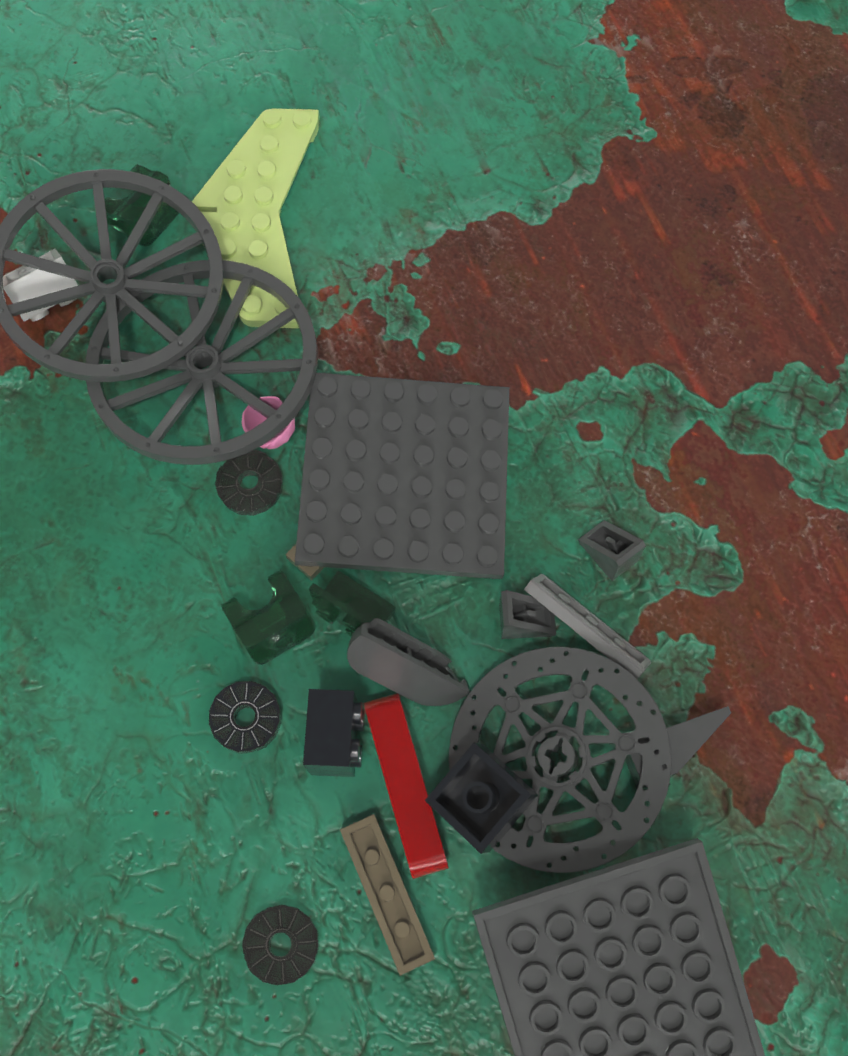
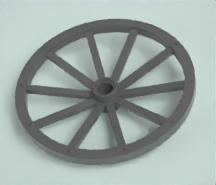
[0,169,223,382]
[85,260,318,465]

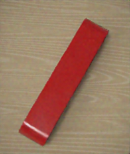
[363,693,449,879]

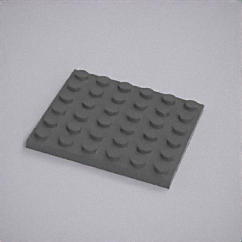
[295,373,510,579]
[472,838,765,1056]

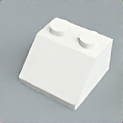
[3,249,78,322]

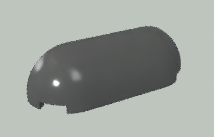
[347,619,470,706]

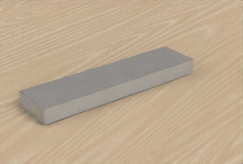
[524,574,651,679]

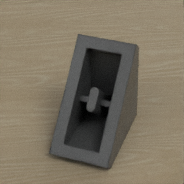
[578,520,646,581]
[499,590,556,639]

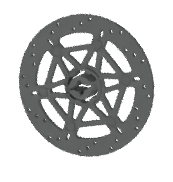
[449,647,672,873]

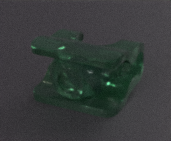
[105,164,179,247]
[221,570,315,665]

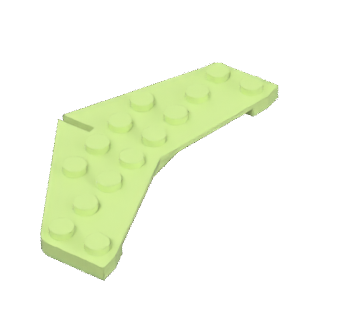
[192,108,320,328]

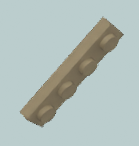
[340,814,435,975]

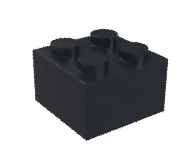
[303,689,365,777]
[425,742,538,854]

